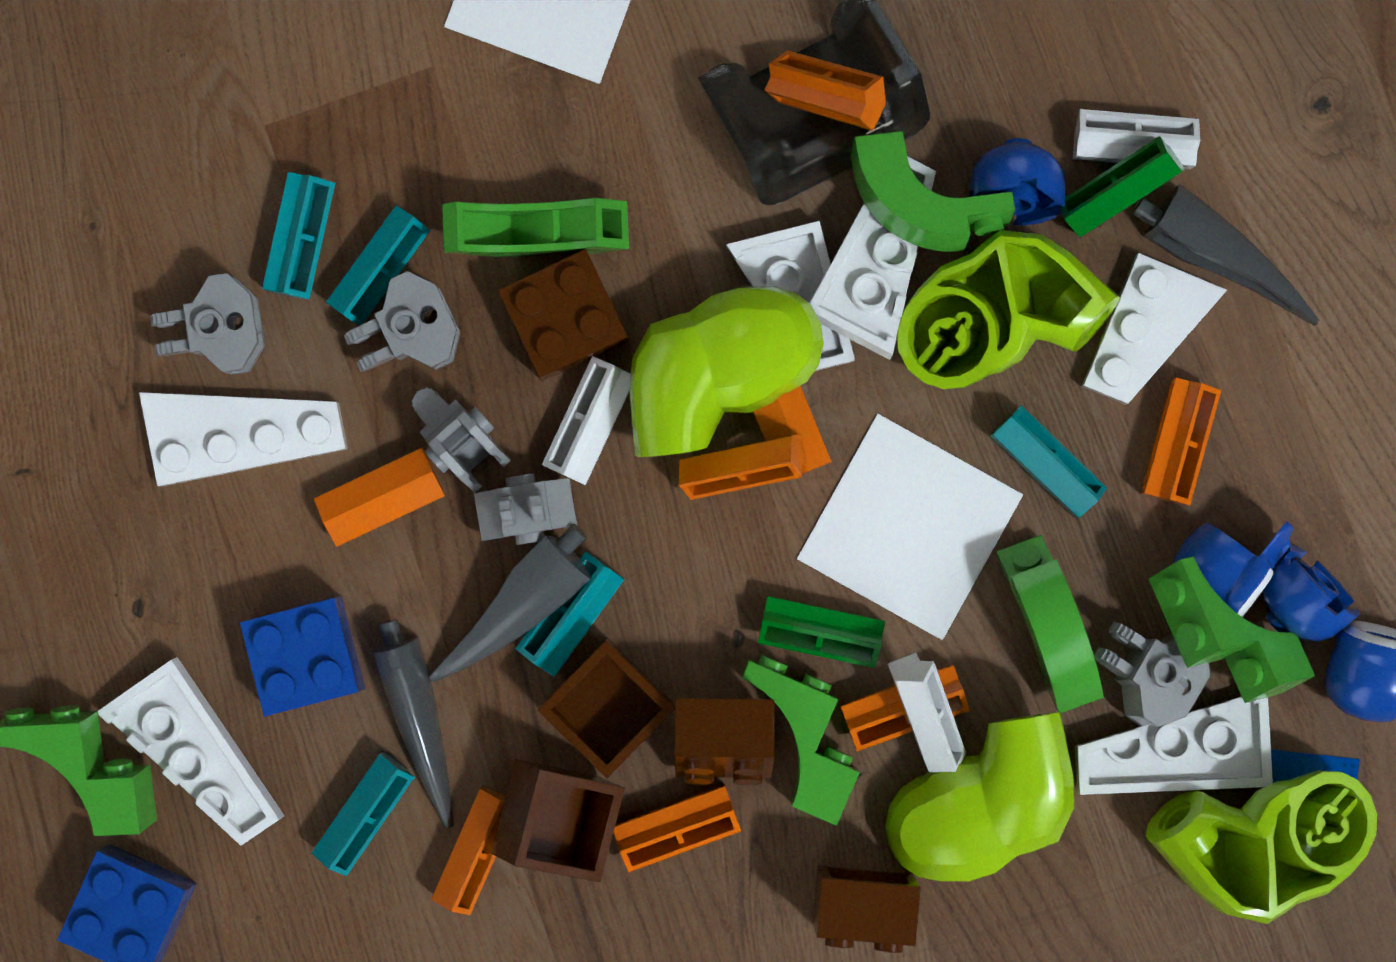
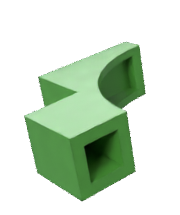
[442,198,629,258]
[1148,557,1315,703]
[741,655,860,826]
[0,705,157,836]

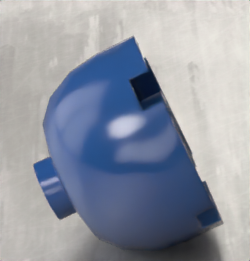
[969,138,1065,226]
[1263,545,1360,641]

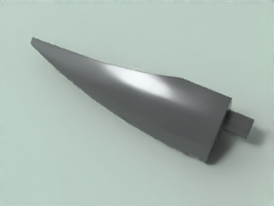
[1132,184,1319,326]
[429,524,591,682]
[373,619,453,828]

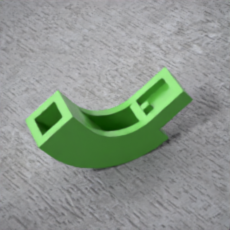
[850,131,1015,252]
[996,535,1104,713]

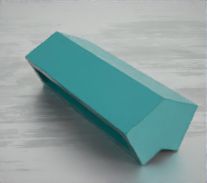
[262,172,336,300]
[326,205,431,326]
[989,405,1107,518]
[515,551,625,677]
[311,751,415,876]

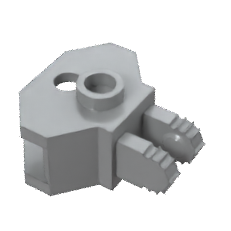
[344,271,461,372]
[150,273,265,375]
[411,387,511,493]
[474,474,578,545]
[1094,621,1210,727]

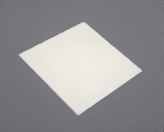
[444,0,631,84]
[797,414,1023,640]

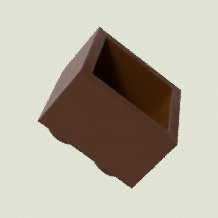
[498,249,629,381]
[538,638,676,779]
[675,698,775,785]
[491,759,625,882]
[812,866,921,953]

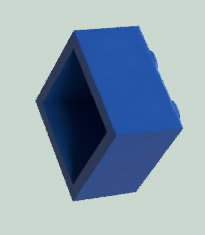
[240,596,366,717]
[57,844,197,962]

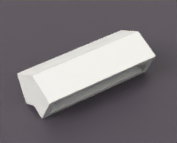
[1072,109,1201,169]
[542,356,631,485]
[888,653,966,773]

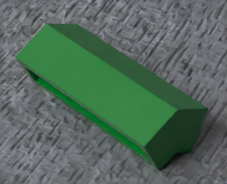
[1060,136,1185,238]
[758,596,886,668]

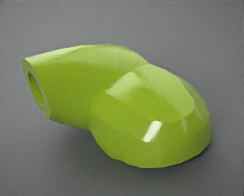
[897,230,1120,389]
[630,287,824,457]
[885,711,1074,881]
[1145,770,1377,924]

